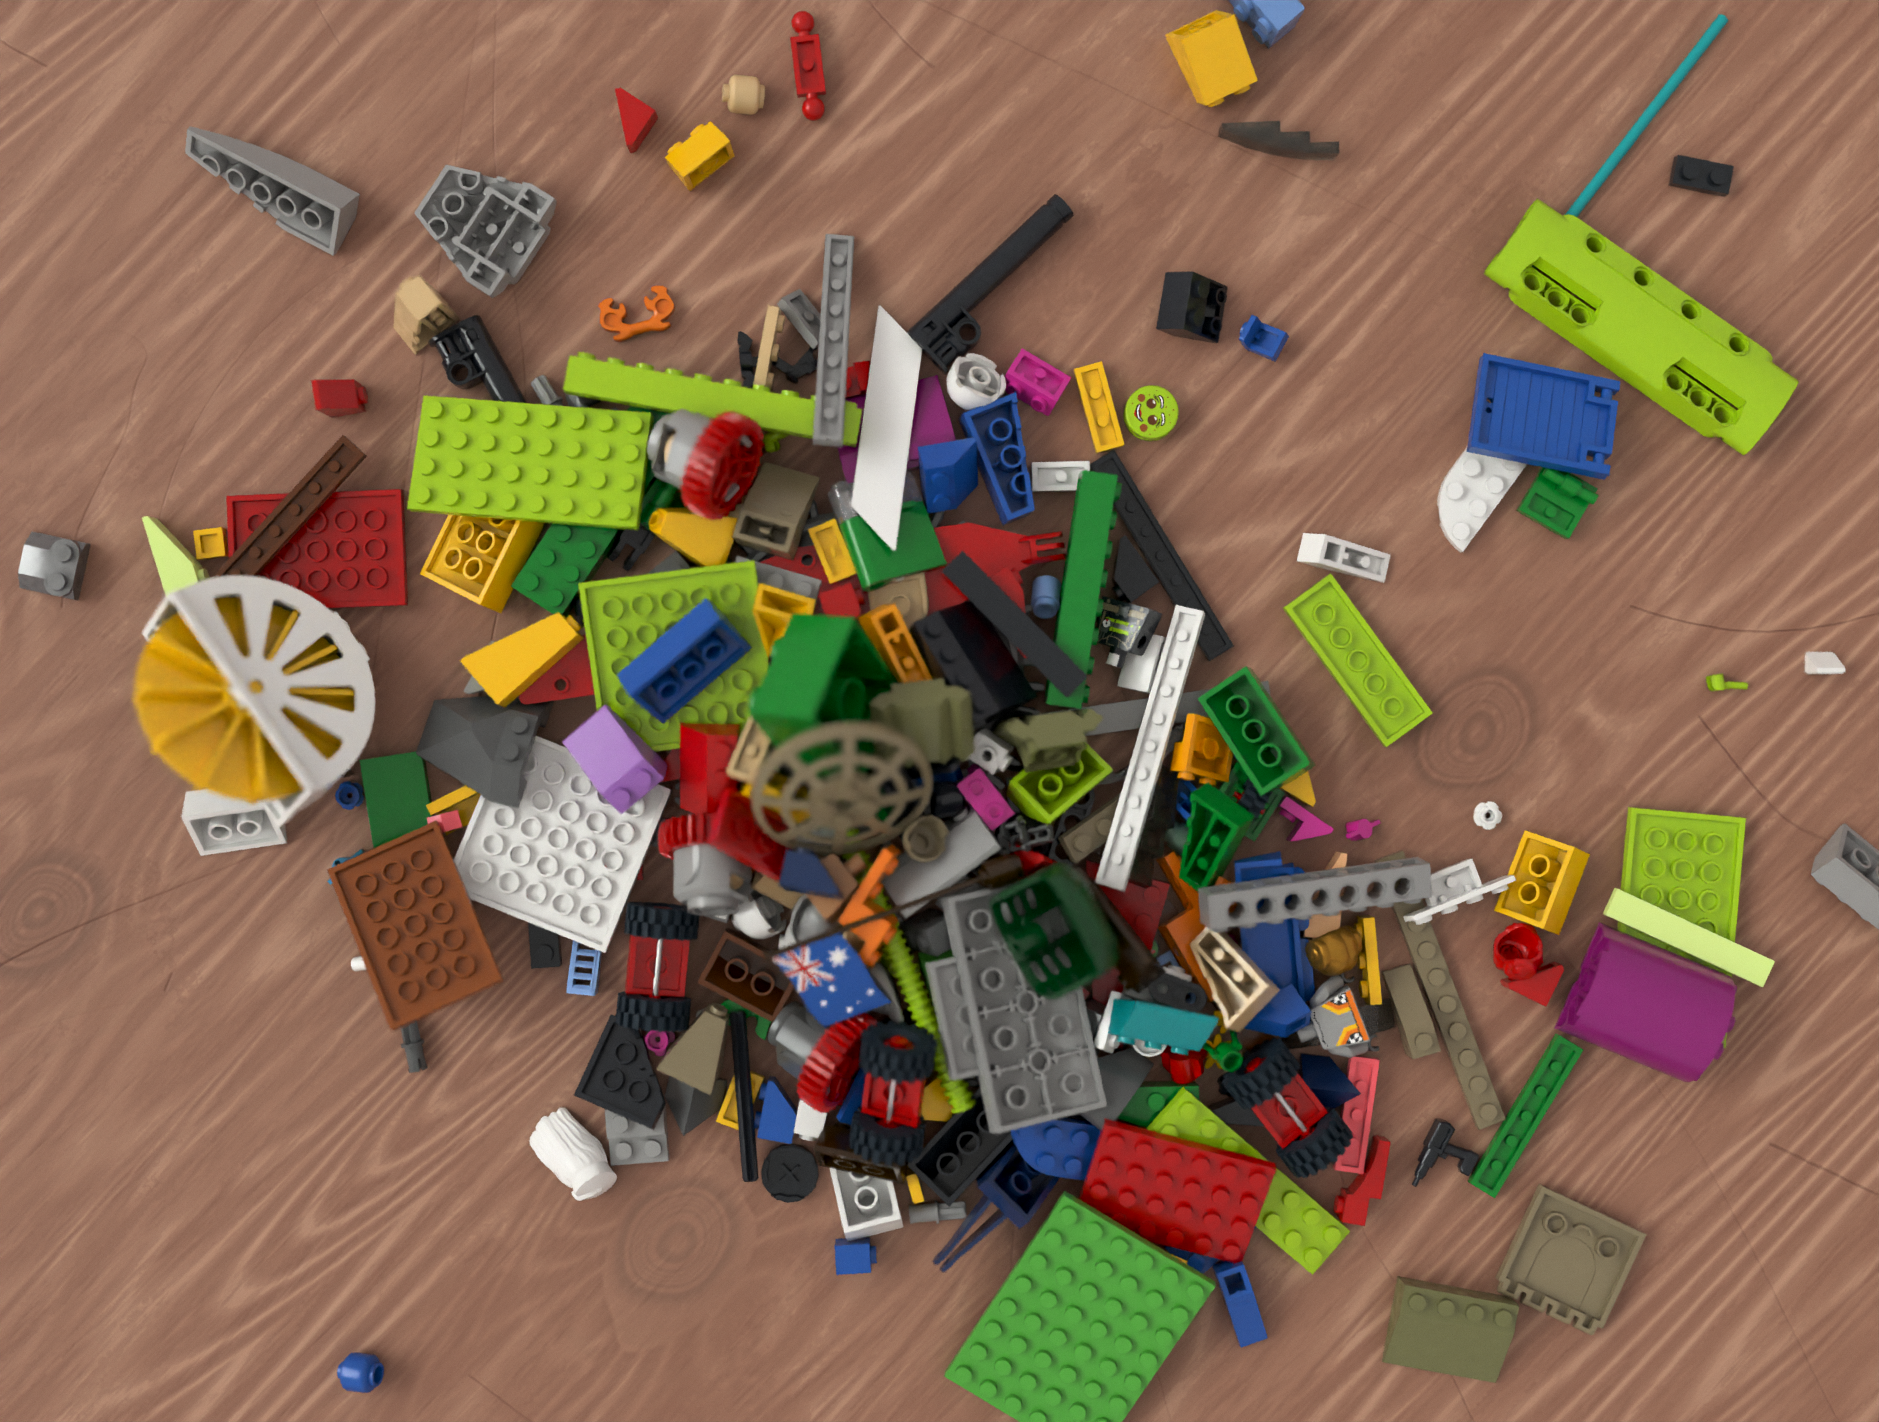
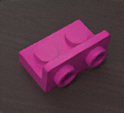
[1005,348,1071,416]
[957,763,1015,830]

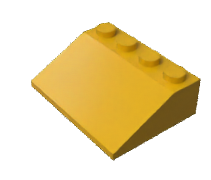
[420,515,545,613]

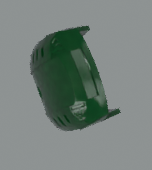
[989,862,1119,1000]

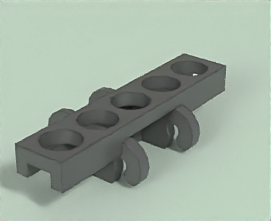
[987,815,1054,860]

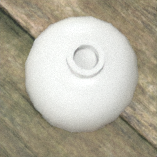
[946,353,1006,411]
[731,883,786,940]

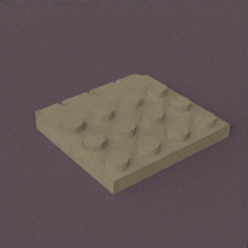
[1495,1184,1646,1335]

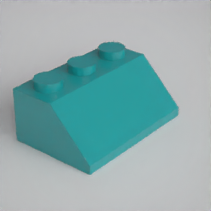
[1108,999,1218,1055]

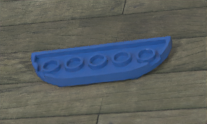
[1010,1118,1101,1180]

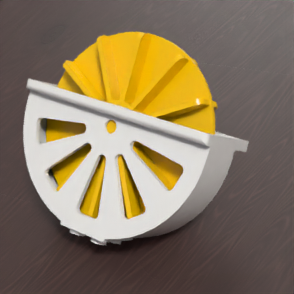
[133,576,375,827]

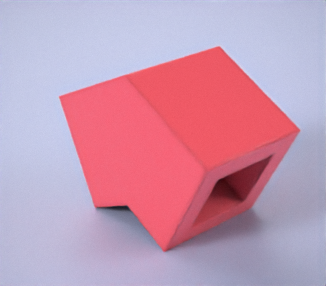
[427,810,462,832]

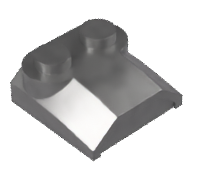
[18,532,91,600]

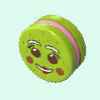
[1123,385,1179,441]

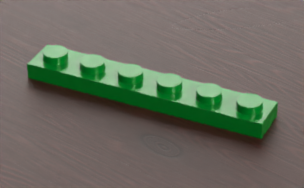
[1468,1034,1583,1198]

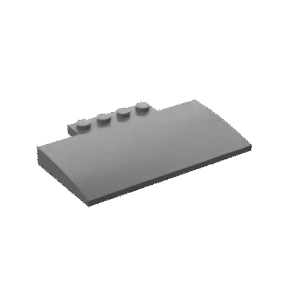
[925,883,1107,1134]

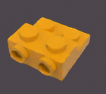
[1170,714,1233,787]

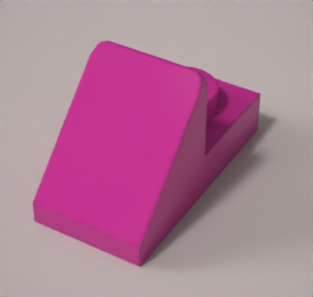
[1278,796,1334,842]

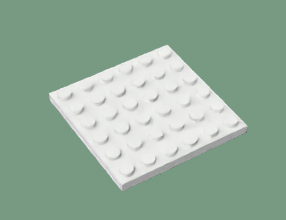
[454,736,673,953]

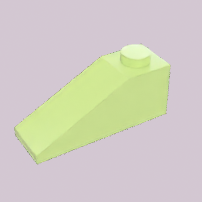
[142,516,210,595]

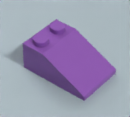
[563,704,667,815]

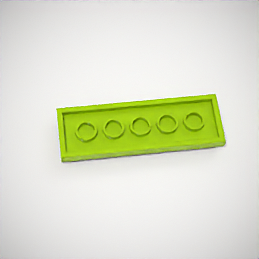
[1283,573,1433,747]

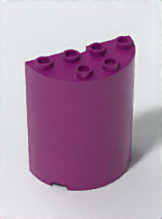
[1555,922,1737,1082]

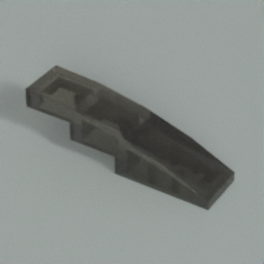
[1218,121,1340,160]
[1128,765,1179,888]

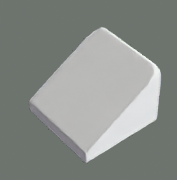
[1805,652,1845,674]

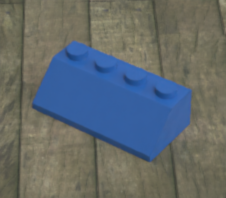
[617,598,752,723]

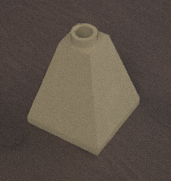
[657,1003,730,1095]

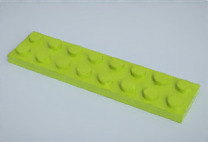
[1146,1087,1350,1275]

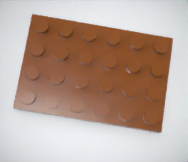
[327,821,504,1032]

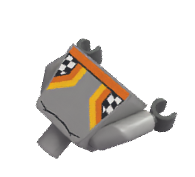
[1297,973,1380,1058]

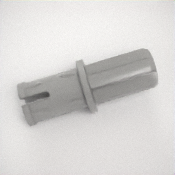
[531,375,564,406]
[909,1200,967,1224]

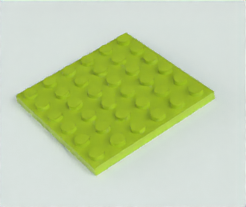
[578,560,770,752]

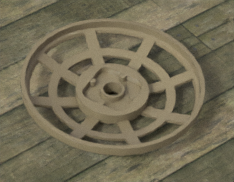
[751,722,932,855]

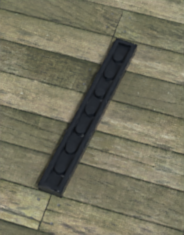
[1090,450,1234,661]

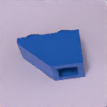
[1244,984,1311,1038]
[754,1076,798,1144]

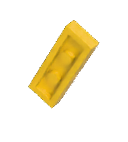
[1073,361,1125,454]
[1354,915,1382,1005]

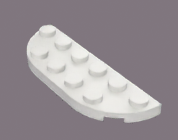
[1437,447,1527,553]

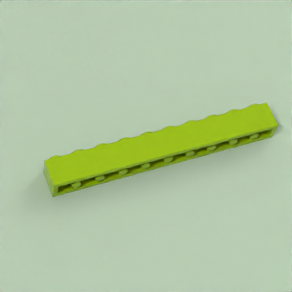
[563,352,862,447]

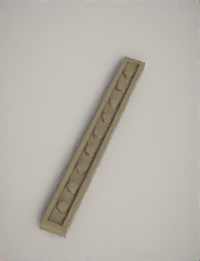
[1374,850,1506,1130]

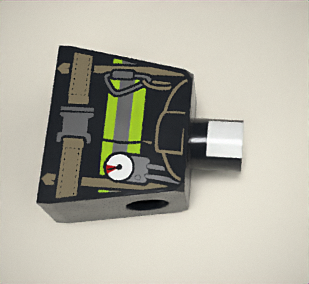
[1097,596,1162,668]

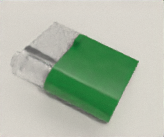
[827,469,947,592]

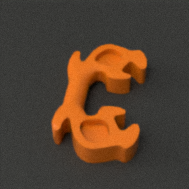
[598,285,675,342]

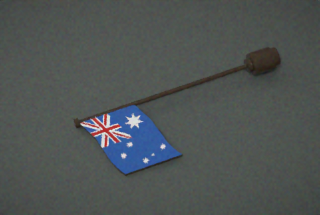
[763,853,1024,1027]

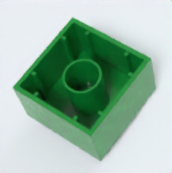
[749,614,898,778]

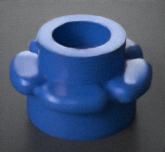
[335,781,364,810]

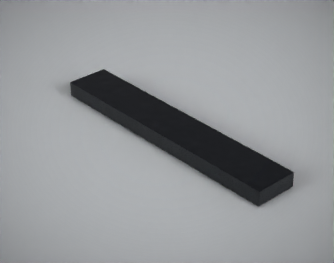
[941,551,1088,697]

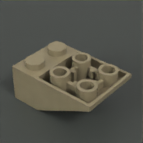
[732,462,820,560]

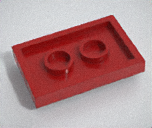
[707,788,796,882]

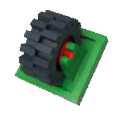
[1218,762,1285,842]

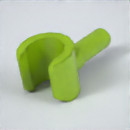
[1706,674,1748,691]

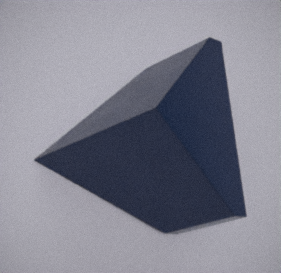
[1298,1053,1361,1108]

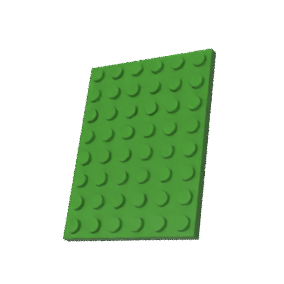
[944,1190,1216,1422]

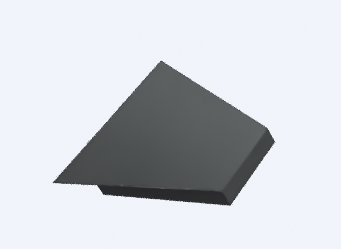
[665,1076,728,1136]

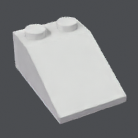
[830,1168,904,1242]

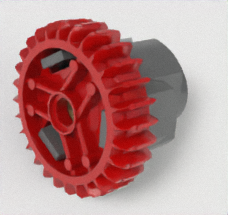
[768,1001,878,1113]

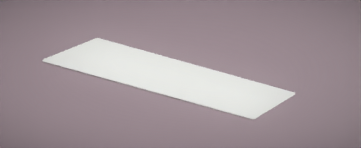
[851,305,922,551]

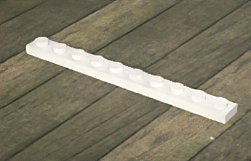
[1095,605,1205,892]

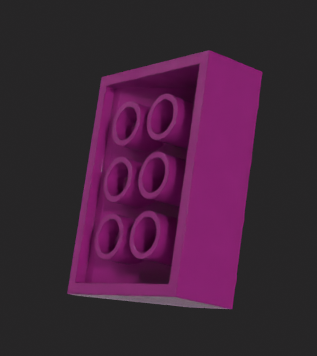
[837,375,956,488]

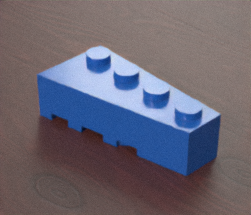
[958,392,1035,526]

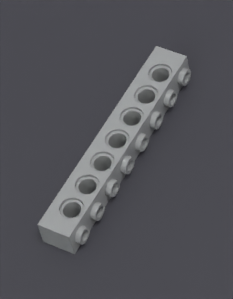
[1198,857,1432,932]

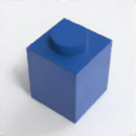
[835,1237,877,1275]

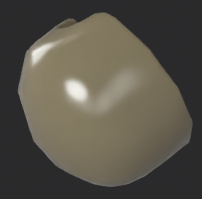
[903,815,949,863]

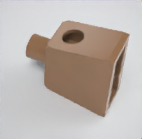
[806,853,868,924]

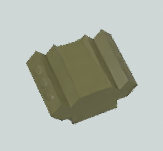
[869,679,975,768]
[993,708,1104,772]

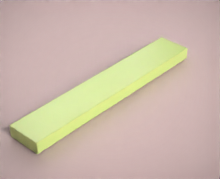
[1603,888,1775,987]

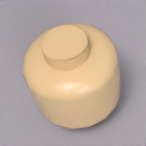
[722,75,765,115]

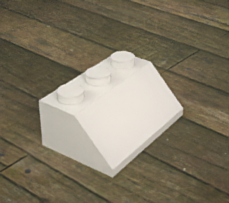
[181,789,287,856]

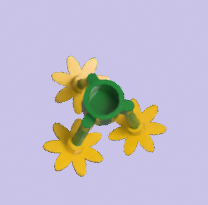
[1202,1010,1243,1073]

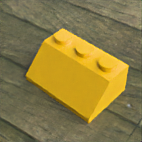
[1494,830,1590,935]

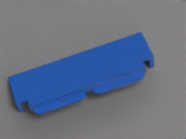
[1234,851,1315,1003]

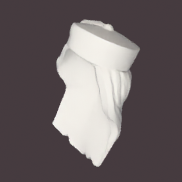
[529,1107,617,1201]

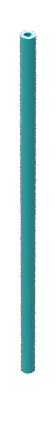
[1531,14,1728,270]

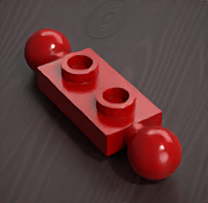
[790,11,826,121]

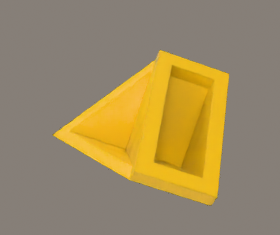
[752,583,816,657]

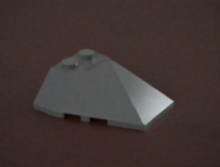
[416,696,554,808]

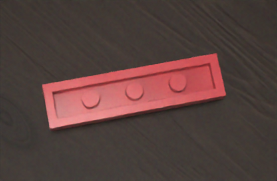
[1333,1055,1380,1174]

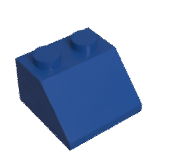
[918,437,978,513]

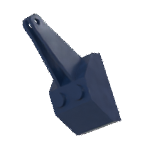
[932,1140,1060,1273]

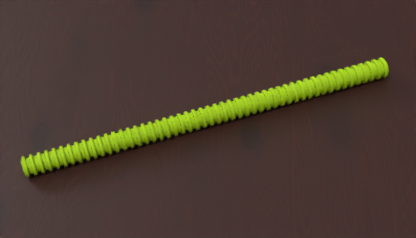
[838,800,976,1114]

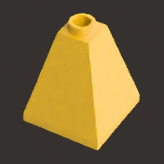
[649,508,738,567]

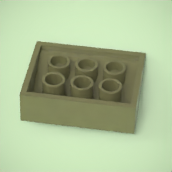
[1382,1276,1519,1383]

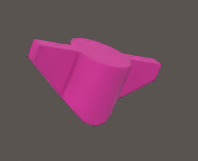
[1346,819,1380,842]

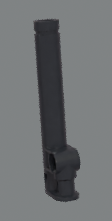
[907,194,1074,374]
[428,315,527,403]

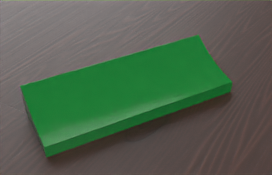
[359,751,434,849]

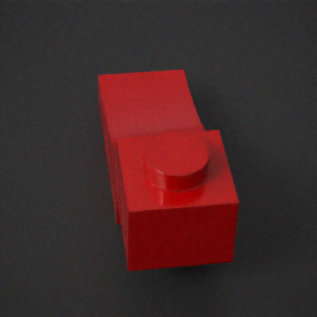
[1334,1135,1391,1226]

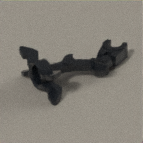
[737,331,819,389]

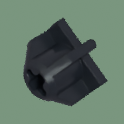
[930,781,965,819]

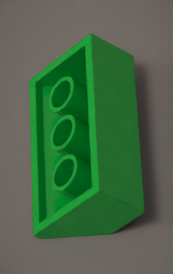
[1198,666,1316,796]

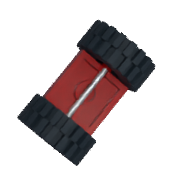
[615,902,700,1032]
[849,1021,937,1166]
[1222,1038,1353,1178]

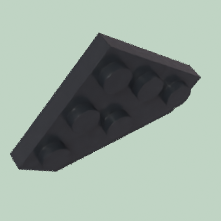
[574,1015,666,1130]

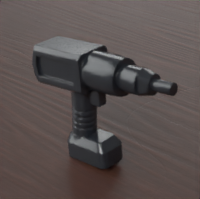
[1412,1119,1479,1187]

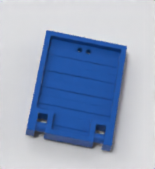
[1467,353,1621,480]

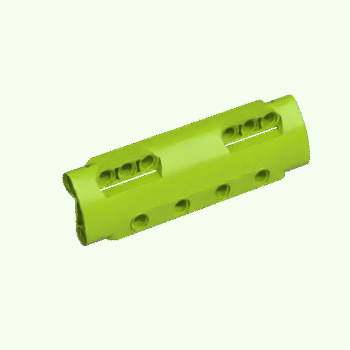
[1484,198,1799,455]

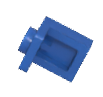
[1239,315,1289,362]

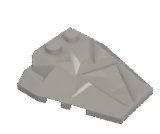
[414,165,557,298]

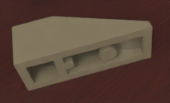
[1382,964,1441,1059]

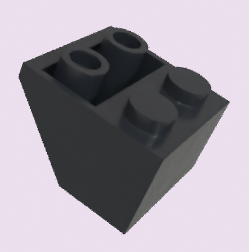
[1156,271,1228,343]

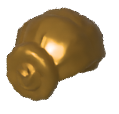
[1305,925,1362,976]

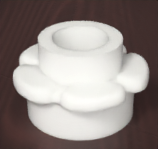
[1473,801,1502,830]

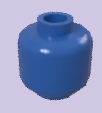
[337,1352,384,1393]

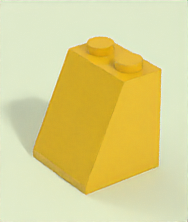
[1165,10,1258,107]

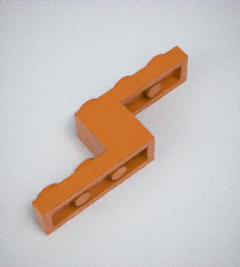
[838,845,901,969]
[1156,852,1214,1002]

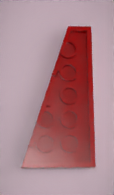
[1086,859,1170,1050]

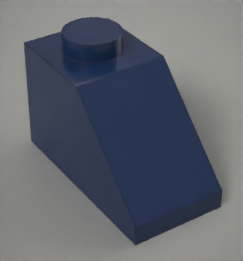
[779,847,844,901]

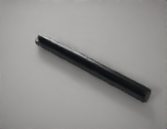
[730,1010,759,1182]

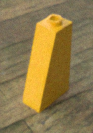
[460,612,584,708]

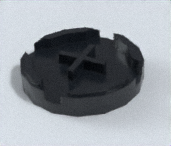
[761,1143,819,1203]

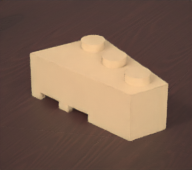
[394,275,460,355]
[1190,927,1280,1032]

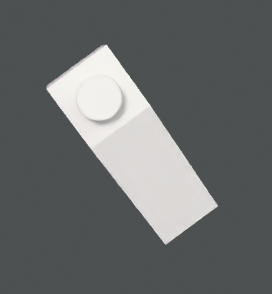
[1297,533,1391,583]

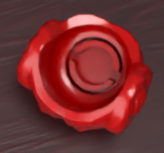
[1492,923,1543,980]

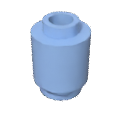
[1031,575,1061,619]

